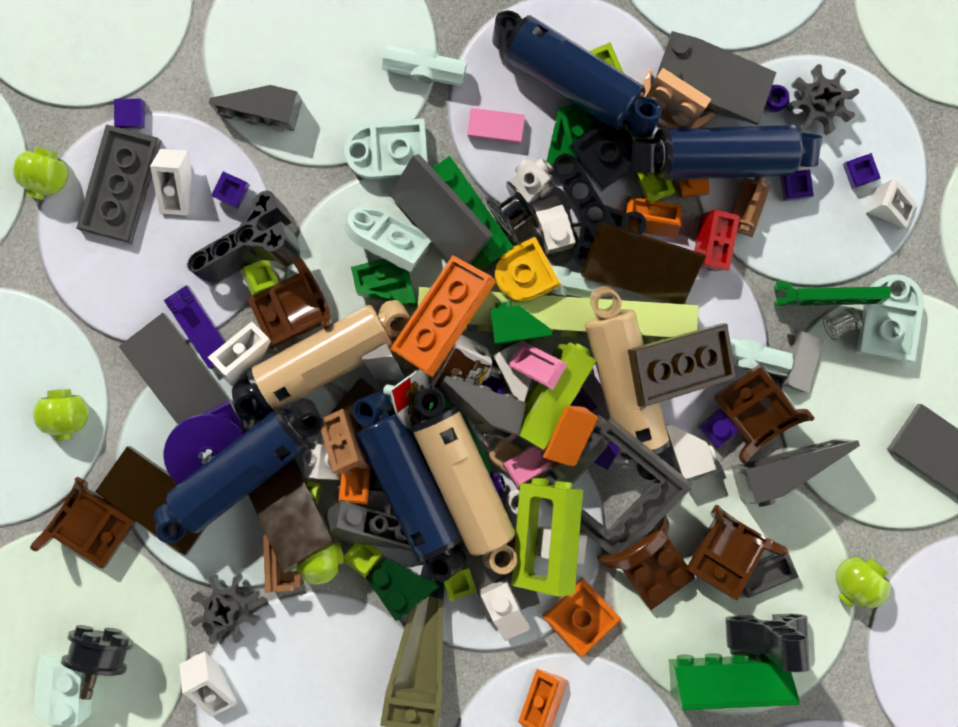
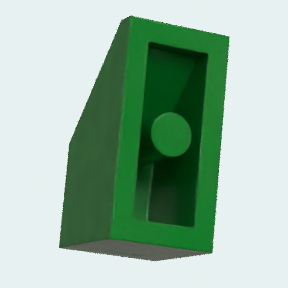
[490,301,552,345]

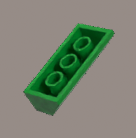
[432,156,513,272]
[669,652,800,710]

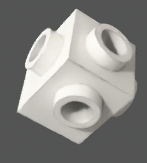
[510,158,556,203]
[303,438,342,480]

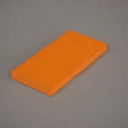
[390,255,496,377]

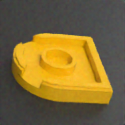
[495,237,561,302]

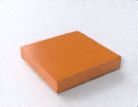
[542,577,622,658]

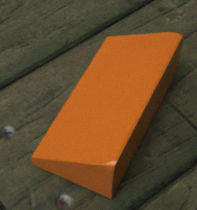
[624,196,682,238]
[543,406,598,466]
[518,669,568,727]

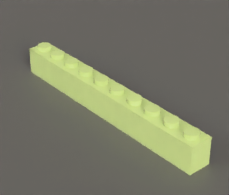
[418,287,699,343]

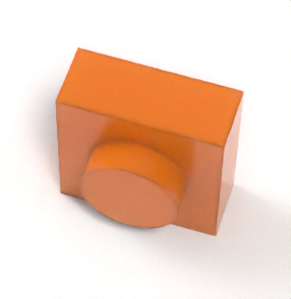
[678,179,710,198]

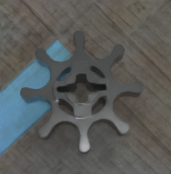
[787,64,859,135]
[191,574,261,644]

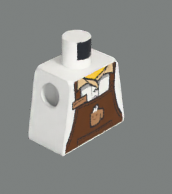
[430,335,500,389]

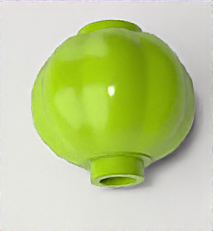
[13,146,68,200]
[33,389,89,441]
[291,541,344,585]
[836,557,891,609]

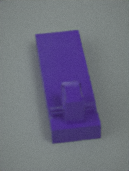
[163,285,226,369]

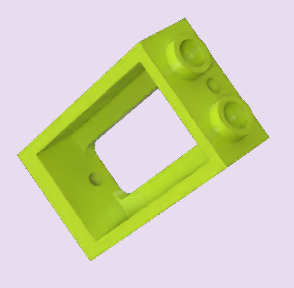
[519,342,597,450]
[511,478,583,597]

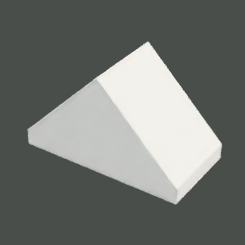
[866,179,917,228]

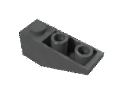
[209,85,302,132]
[437,376,526,442]
[326,500,412,550]

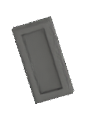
[742,552,799,598]

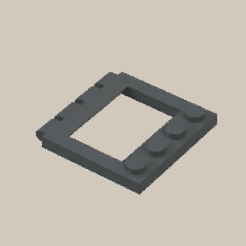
[542,415,692,555]

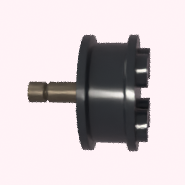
[61,625,134,700]

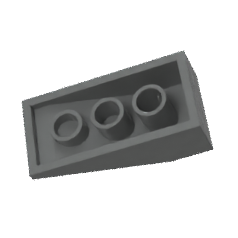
[654,31,777,125]
[731,438,860,507]

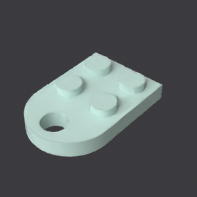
[344,119,428,179]
[345,206,432,272]
[856,274,924,362]

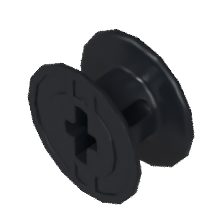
[485,181,540,243]

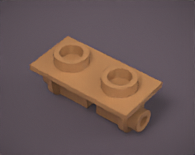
[732,177,770,237]

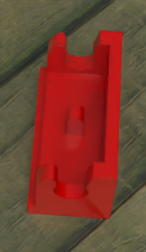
[694,209,740,272]

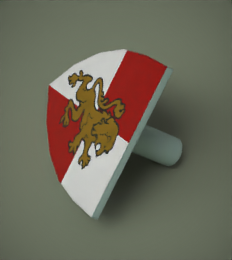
[383,369,430,432]

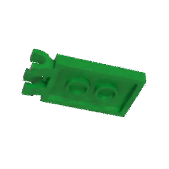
[774,281,891,308]

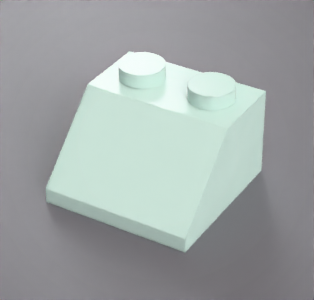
[33,656,93,727]

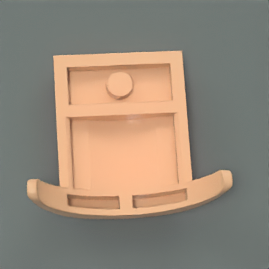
[643,68,716,129]

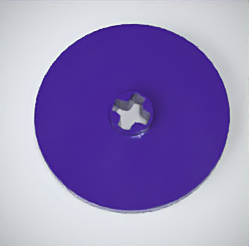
[163,414,244,484]

